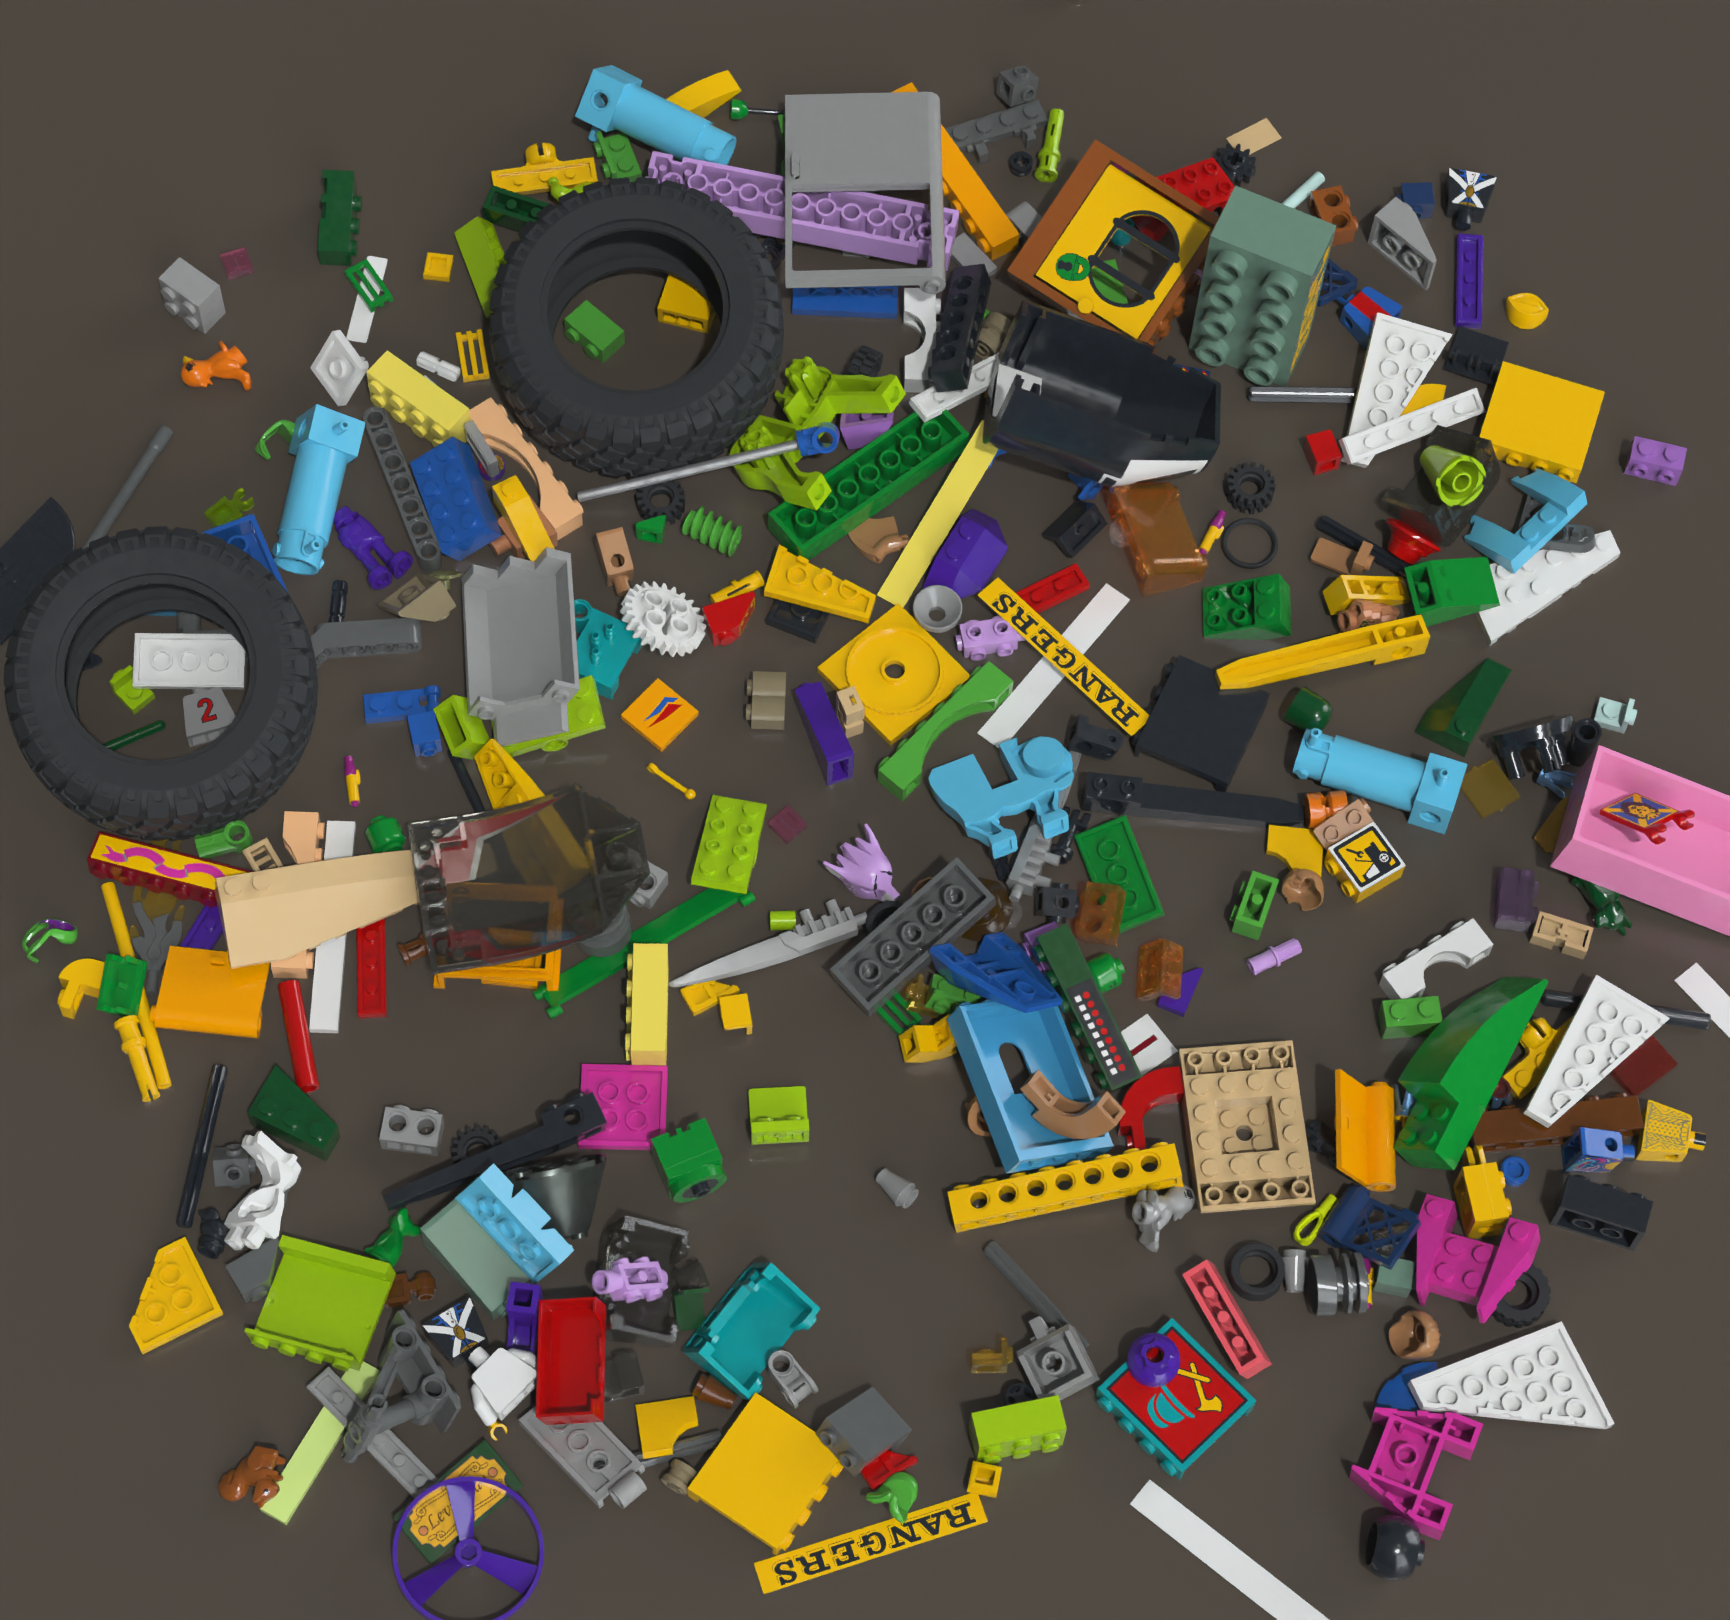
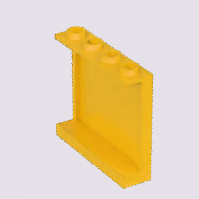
[1474,361,1605,483]
[687,1392,844,1555]

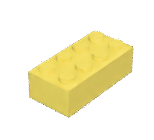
[366,350,471,447]
[625,943,669,1066]

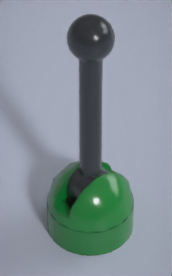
[730,99,785,120]

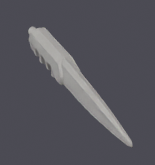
[1006,750,1082,902]
[668,899,868,987]

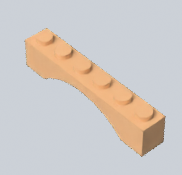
[470,397,584,540]
[271,811,325,979]

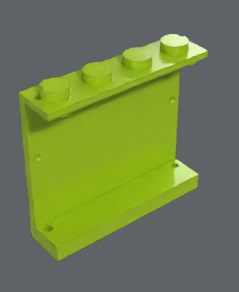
[244,1235,396,1371]

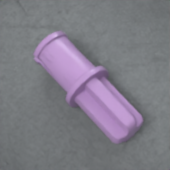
[1246,939,1302,976]

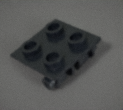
[1444,326,1509,386]

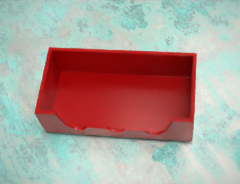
[1130,157,1235,242]
[536,1297,606,1425]

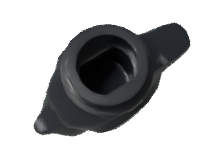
[197,1208,230,1259]

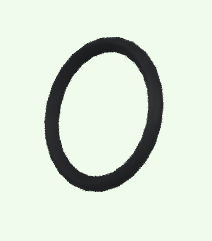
[1222,518,1278,569]

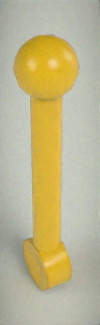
[646,763,696,800]

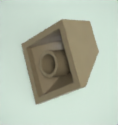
[377,572,456,622]

